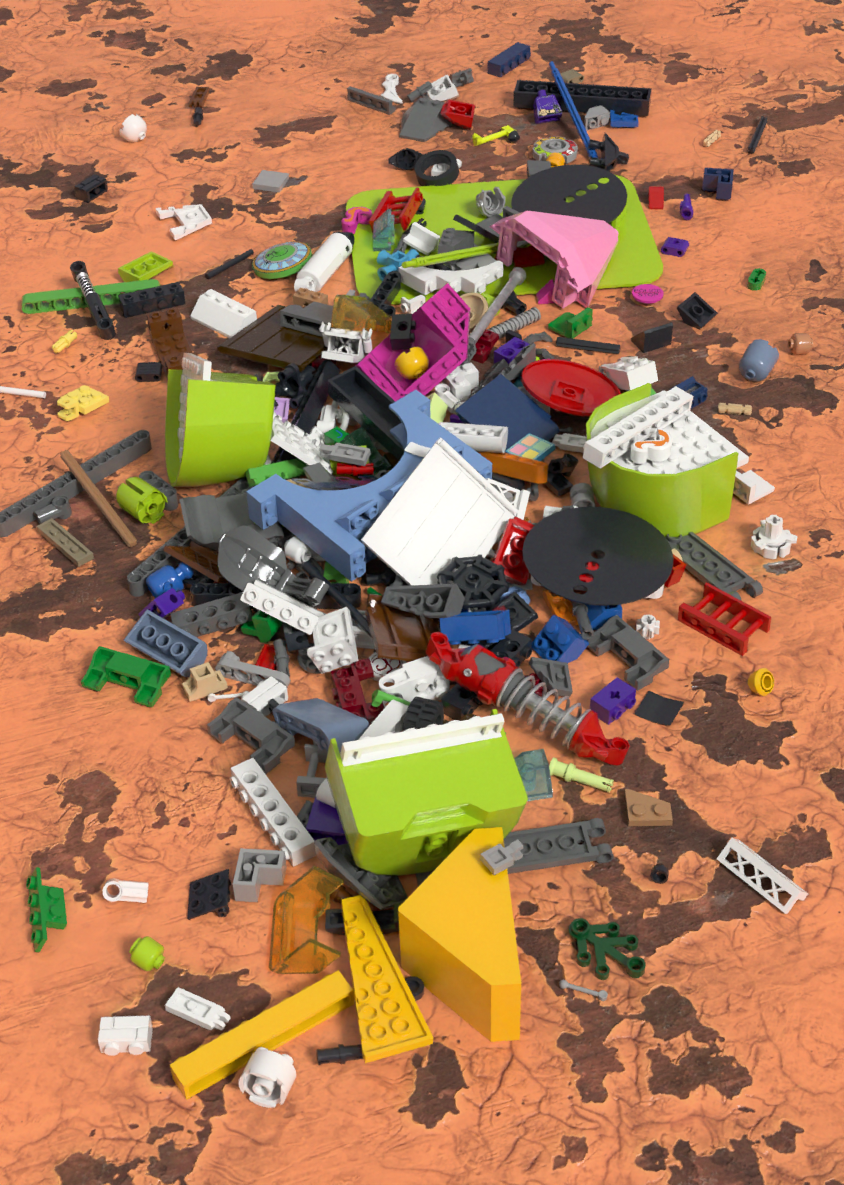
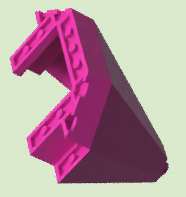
[356,283,470,402]

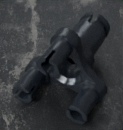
[275,363,315,409]

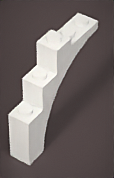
[399,260,503,295]

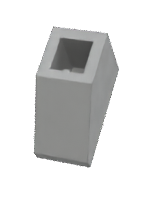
[584,105,610,131]

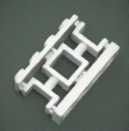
[240,580,325,635]

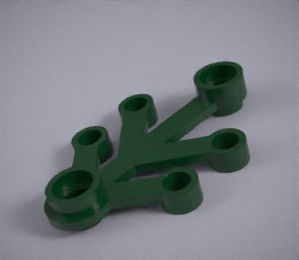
[569,918,646,980]

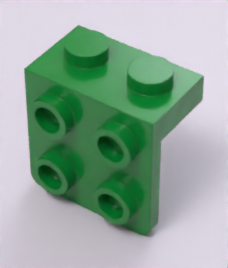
[548,307,593,339]

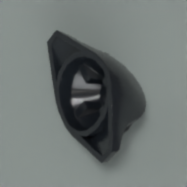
[388,148,424,170]

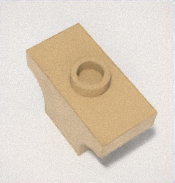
[182,662,228,702]

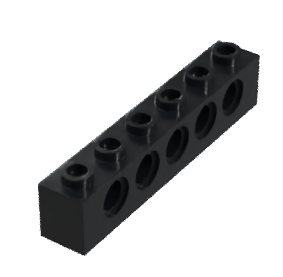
[441,629,533,721]

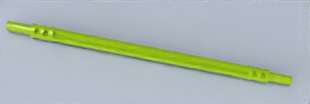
[402,242,499,268]

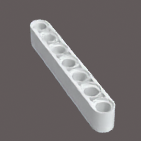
[316,700,408,808]

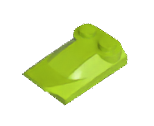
[118,251,174,282]

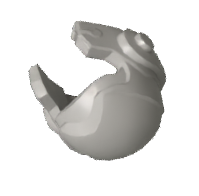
[476,187,505,217]

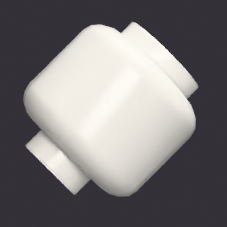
[284,536,313,564]

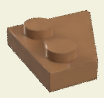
[624,789,673,827]

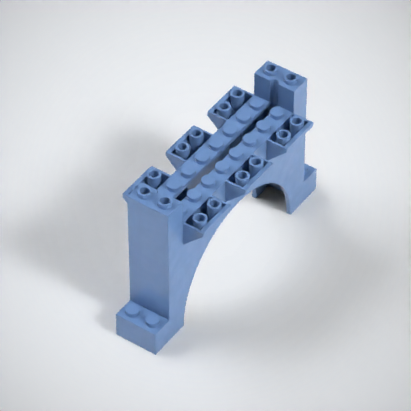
[246,390,492,582]

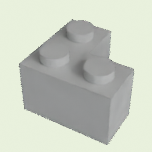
[233,848,287,902]

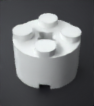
[238,1047,296,1108]

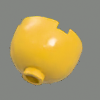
[395,347,429,380]

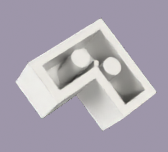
[441,363,479,402]

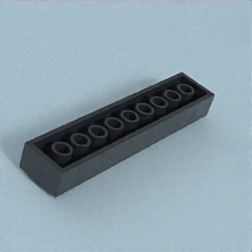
[513,80,652,117]

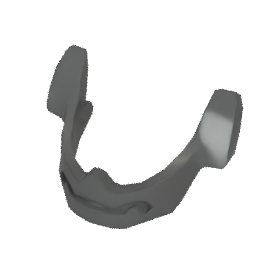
[523,331,555,359]

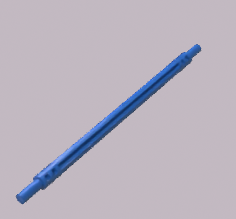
[549,61,601,168]

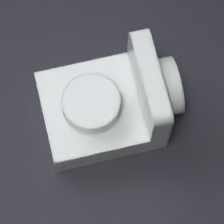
[400,295,425,314]

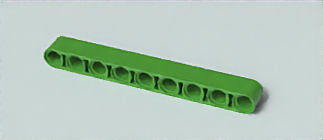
[21,279,160,314]

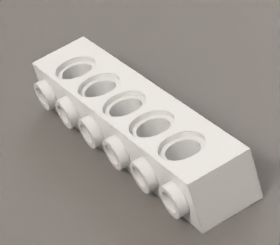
[230,758,316,867]

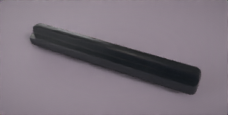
[556,337,620,354]

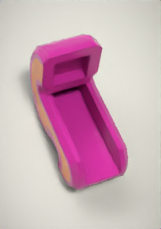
[341,207,372,234]

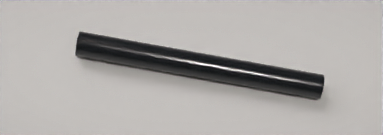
[205,249,254,279]

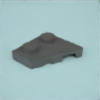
[529,657,573,697]

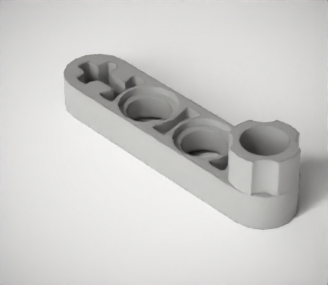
[215,651,291,688]

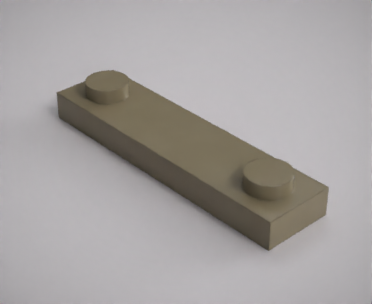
[36,518,94,567]

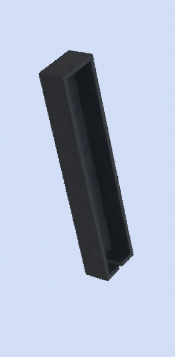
[327,366,405,461]

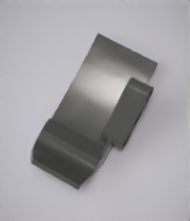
[179,493,295,550]

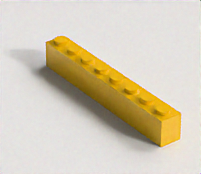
[170,970,355,1100]

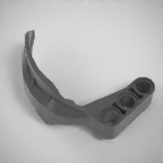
[217,526,329,607]

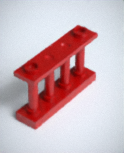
[369,187,423,234]
[678,582,771,656]

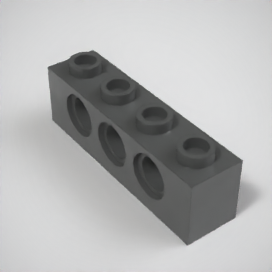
[171,592,253,637]

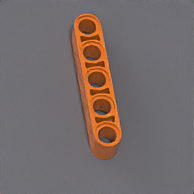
[477,451,548,484]

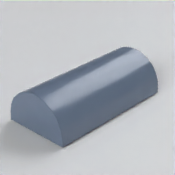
[124,609,208,677]

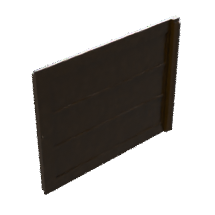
[217,305,357,373]

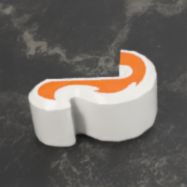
[630,429,672,464]

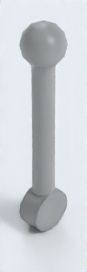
[559,979,608,1001]

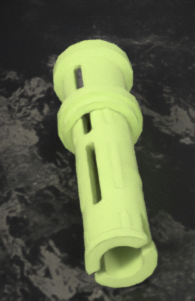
[548,757,614,793]

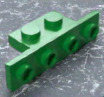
[26,867,67,953]

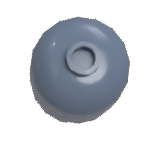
[739,339,779,382]

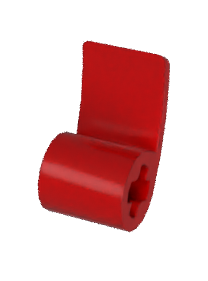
[648,186,664,210]

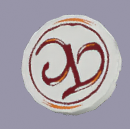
[369,652,406,683]

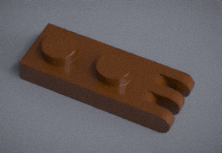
[188,86,210,108]

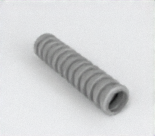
[487,307,541,340]

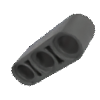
[139,471,178,511]

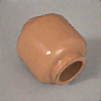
[787,333,813,355]

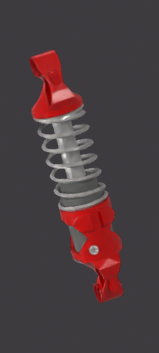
[426,632,630,765]

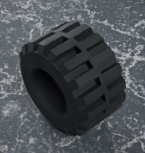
[402,696,444,732]

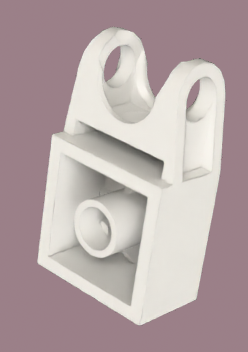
[599,356,658,391]
[379,656,450,707]

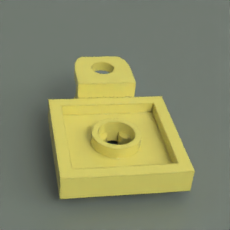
[57,385,109,421]

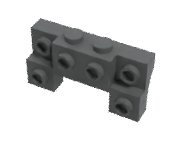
[587,615,669,691]
[207,697,295,774]

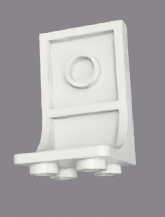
[307,607,359,674]

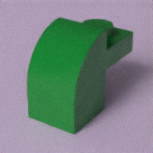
[241,610,282,643]

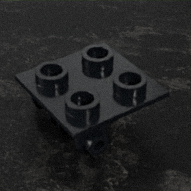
[187,869,231,920]

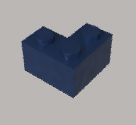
[702,167,734,200]

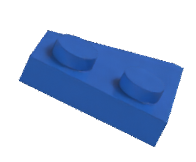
[610,110,639,128]

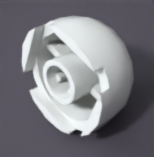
[120,114,147,142]

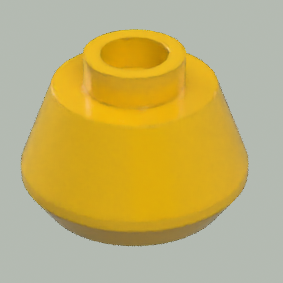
[748,668,774,696]

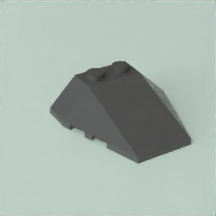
[399,98,454,142]
[469,342,536,398]

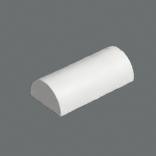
[438,422,508,453]

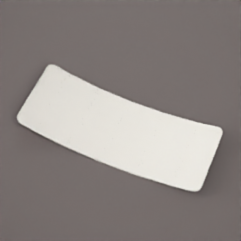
[405,442,431,457]

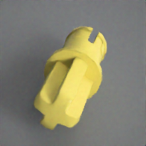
[52,330,77,353]

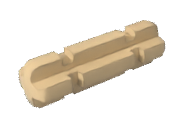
[702,130,721,147]
[718,403,752,415]

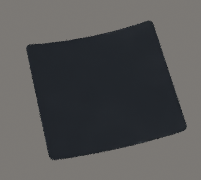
[635,691,684,725]

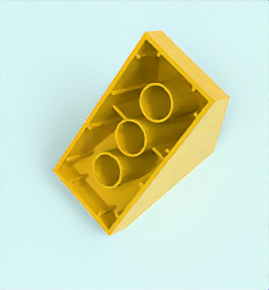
[398,827,521,1042]

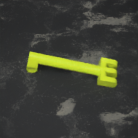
[472,125,516,146]

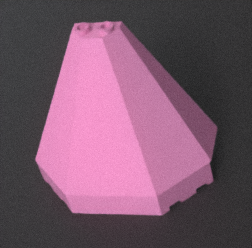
[490,210,619,308]

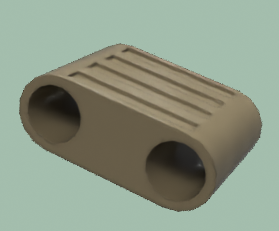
[560,69,584,84]

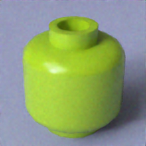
[129,936,165,972]

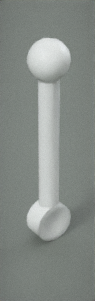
[208,691,249,702]

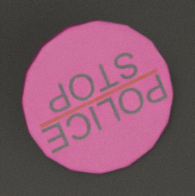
[632,284,664,303]

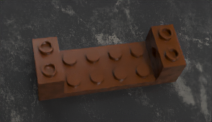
[147,308,198,380]

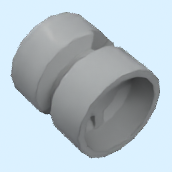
[570,483,595,507]

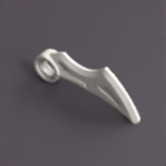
[381,74,402,103]

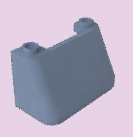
[273,698,370,752]

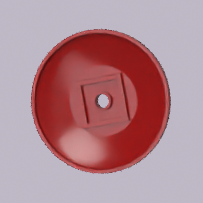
[521,359,621,416]

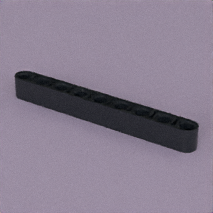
[190,583,362,609]

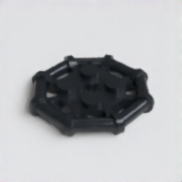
[437,554,509,610]

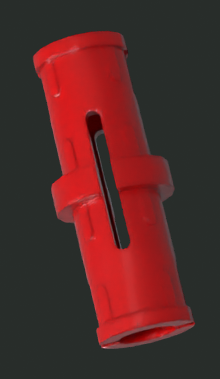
[337,463,374,476]

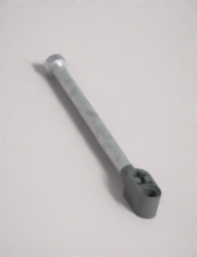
[459,267,526,366]

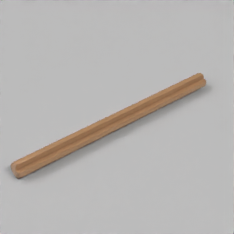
[60,450,137,547]

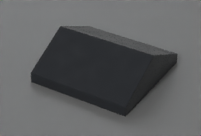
[677,292,718,330]

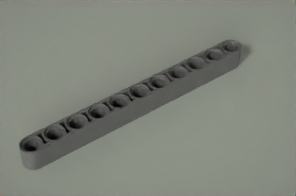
[0,430,152,537]
[127,476,255,597]

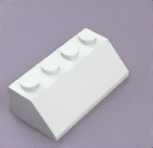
[190,289,257,338]

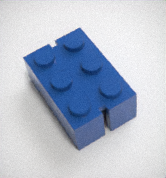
[440,610,511,645]

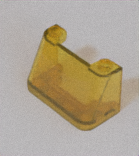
[331,294,392,333]

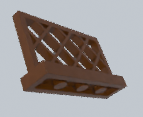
[163,541,230,583]

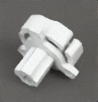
[751,515,797,559]

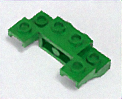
[81,646,171,708]

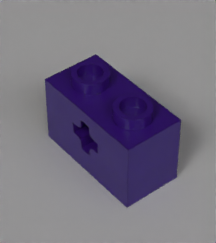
[590,677,636,725]

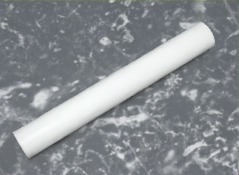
[0,386,46,398]

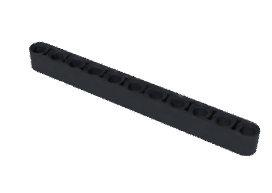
[271,359,340,464]

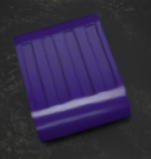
[661,237,689,257]

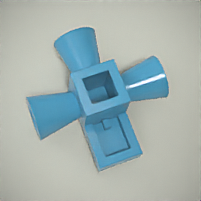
[377,249,419,281]

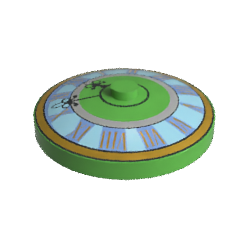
[252,241,313,279]

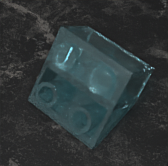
[373,209,395,251]

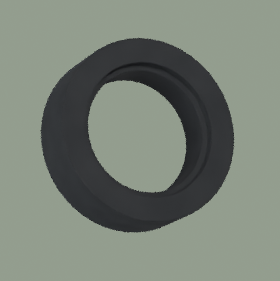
[415,150,459,186]

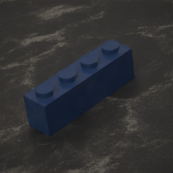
[488,42,531,78]

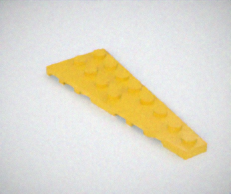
[341,895,434,1063]

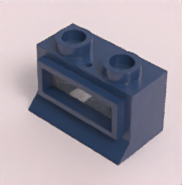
[670,376,708,409]

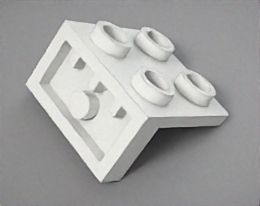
[733,470,775,505]

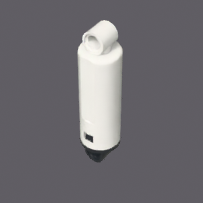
[294,231,355,292]

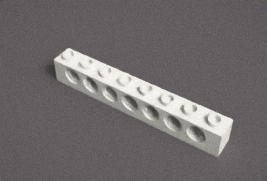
[583,387,693,468]

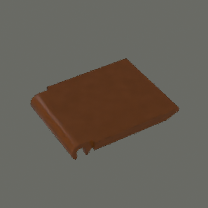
[365,594,453,661]

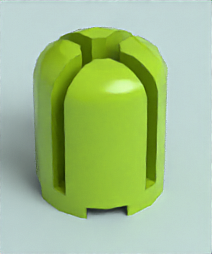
[116,477,168,524]

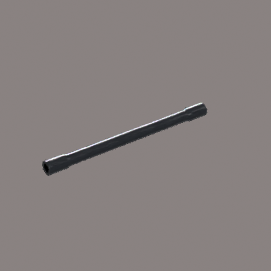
[302,561,372,638]

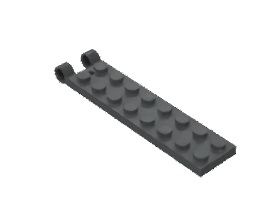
[665,532,763,601]
[415,818,614,887]

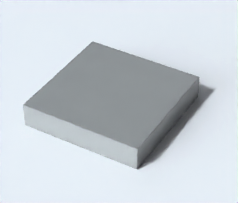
[252,170,289,193]

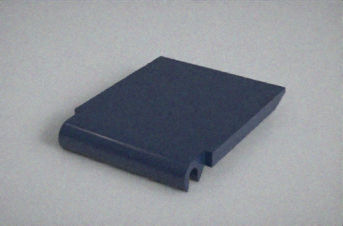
[454,374,559,451]

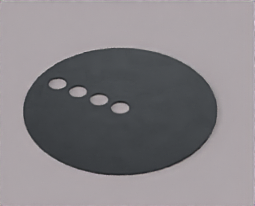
[511,165,627,224]
[523,507,673,606]

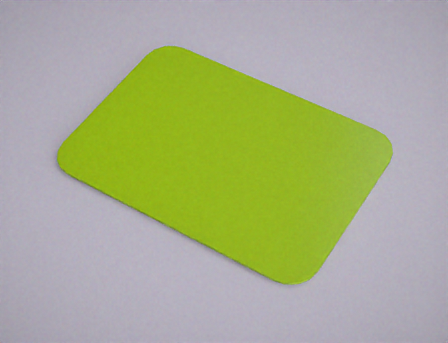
[346,175,663,305]

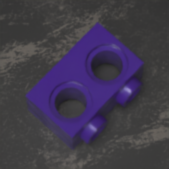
[494,337,530,364]

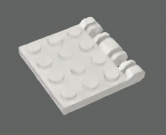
[271,412,333,475]

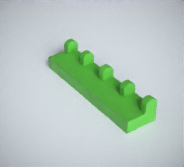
[246,458,310,487]

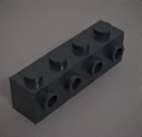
[118,282,186,318]

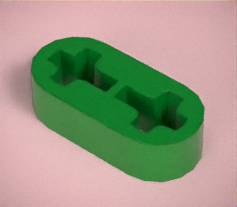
[747,268,766,291]

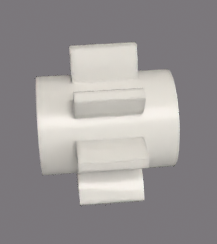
[636,615,660,639]

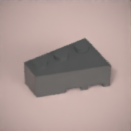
[438,228,474,264]

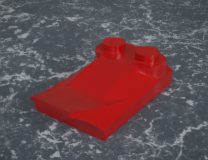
[491,516,535,586]

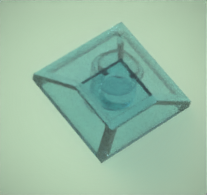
[514,749,553,801]

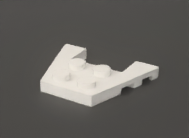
[156,204,212,240]

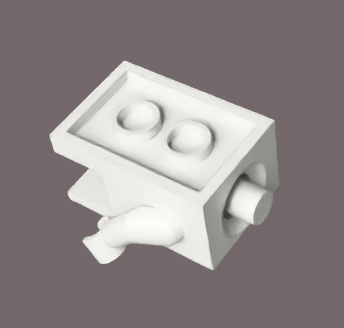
[319,321,373,363]

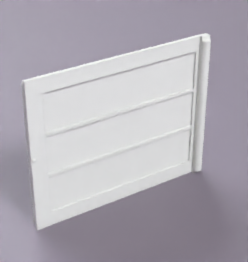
[361,437,519,586]

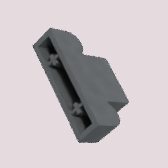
[280,302,344,337]

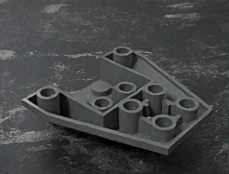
[314,837,408,910]

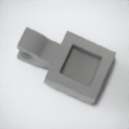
[480,839,523,875]

